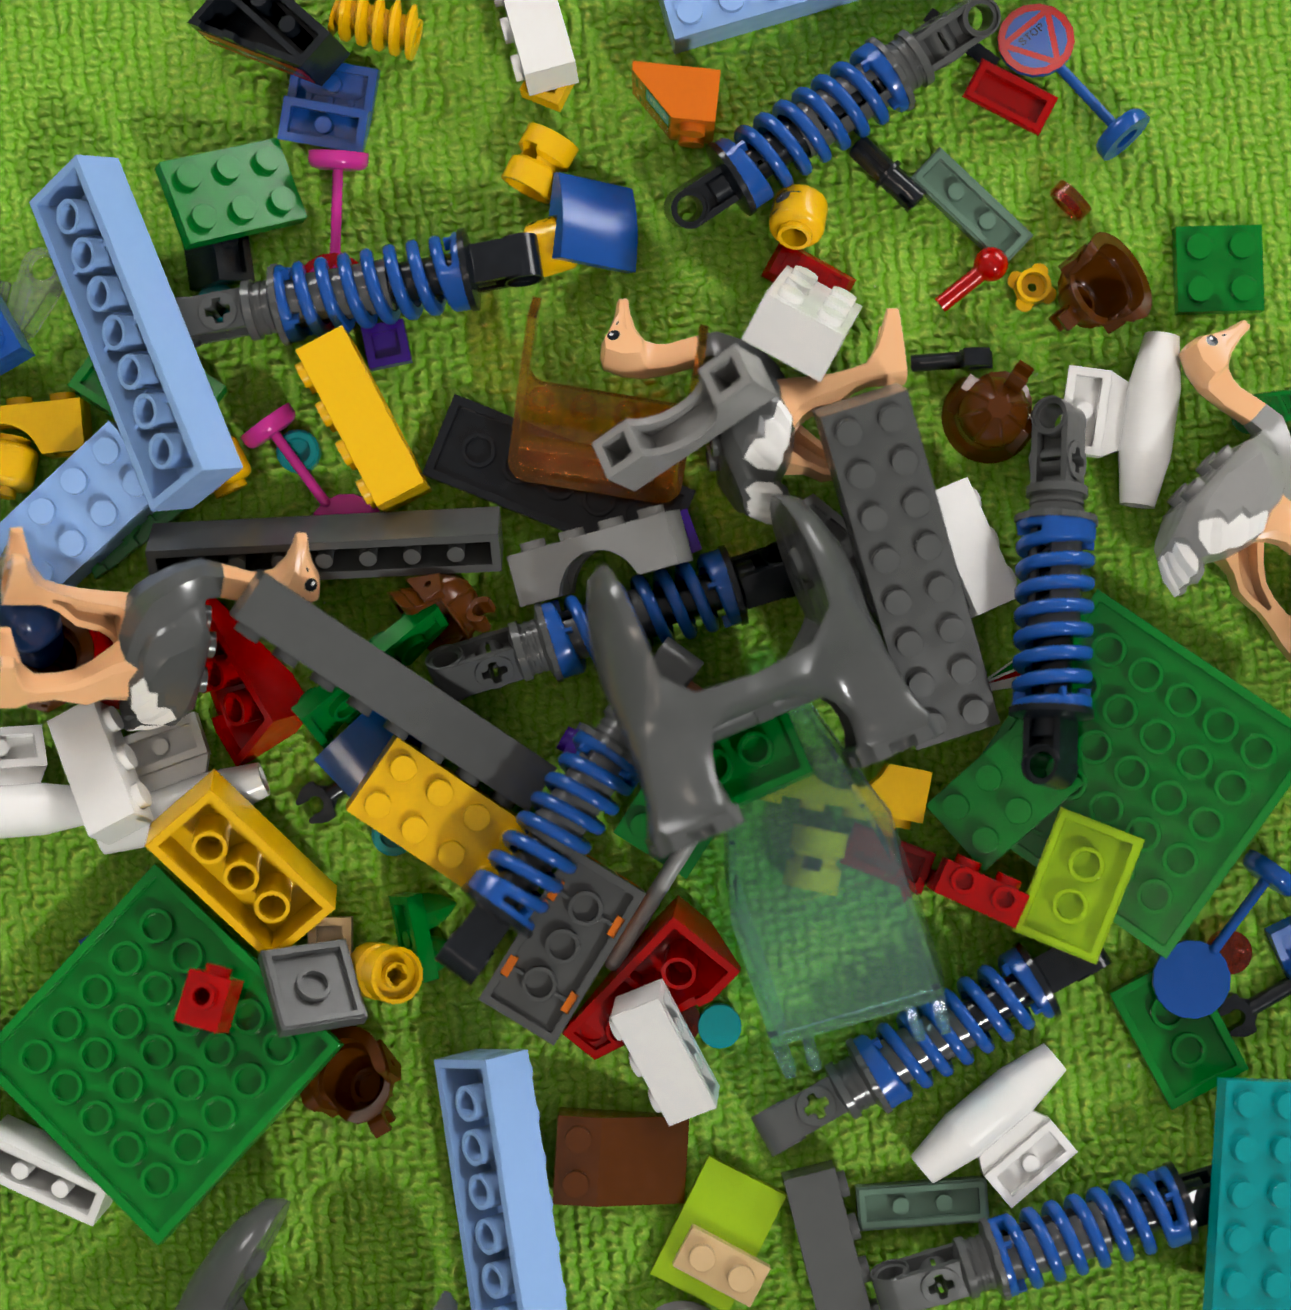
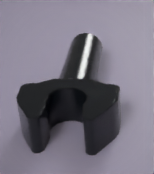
[911,347,993,372]
[296,781,346,824]
[1217,977,1291,1037]

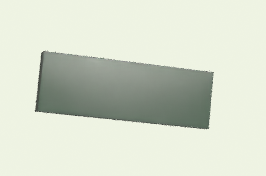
[910,147,1033,262]
[855,1175,989,1231]

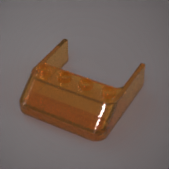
[508,297,709,503]

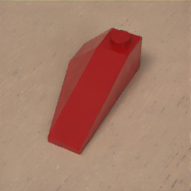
[203,598,305,766]
[562,895,741,1060]

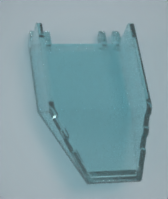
[724,702,951,1079]

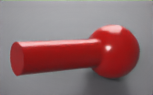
[935,247,1008,312]

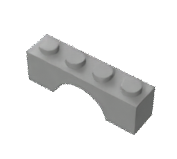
[592,344,778,491]
[507,504,693,607]

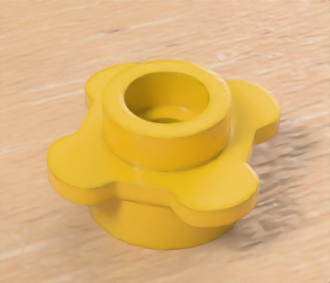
[1007,263,1057,312]

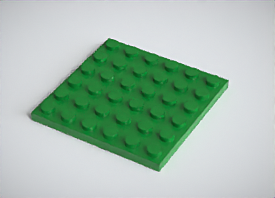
[980,589,1291,959]
[0,864,344,1245]

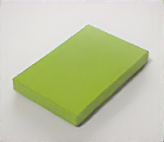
[1012,807,1145,964]
[650,1154,787,1310]

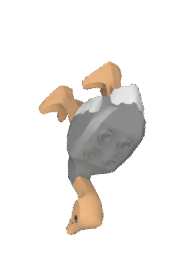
[1154,320,1291,663]

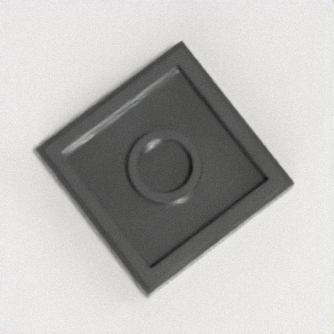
[258,938,368,1038]

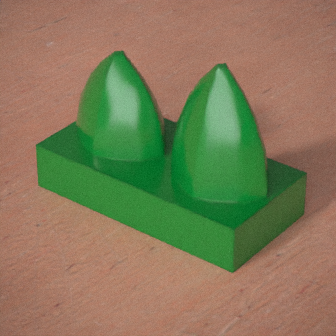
[389,892,457,983]

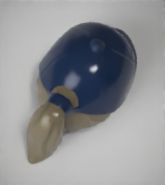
[0,545,64,669]

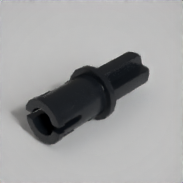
[849,137,927,213]

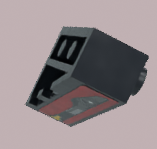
[187,0,350,86]

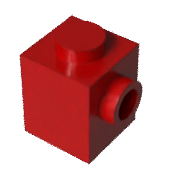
[174,962,244,1033]

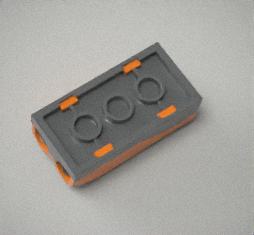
[479,851,646,1045]

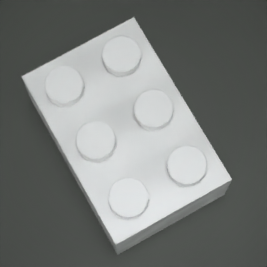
[742,265,863,382]

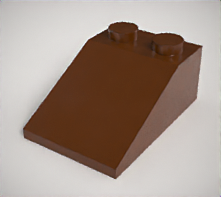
[553,1107,689,1207]

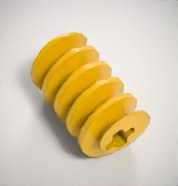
[327,0,423,61]

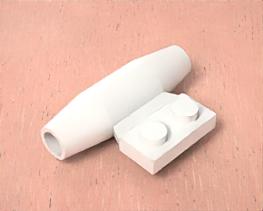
[1060,331,1181,509]
[96,711,270,855]
[0,724,84,839]
[910,1043,1078,1209]

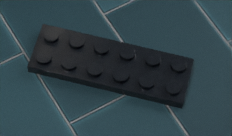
[422,394,695,534]

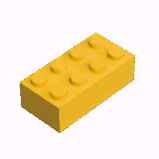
[294,325,432,512]
[346,734,527,887]
[145,768,337,953]

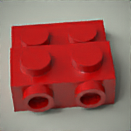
[925,853,1030,928]

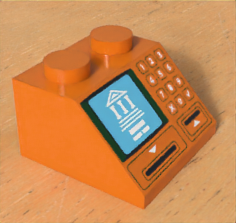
[632,61,721,149]

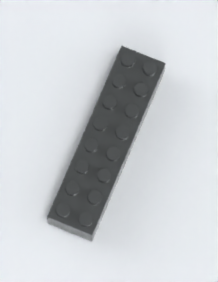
[812,383,1000,750]

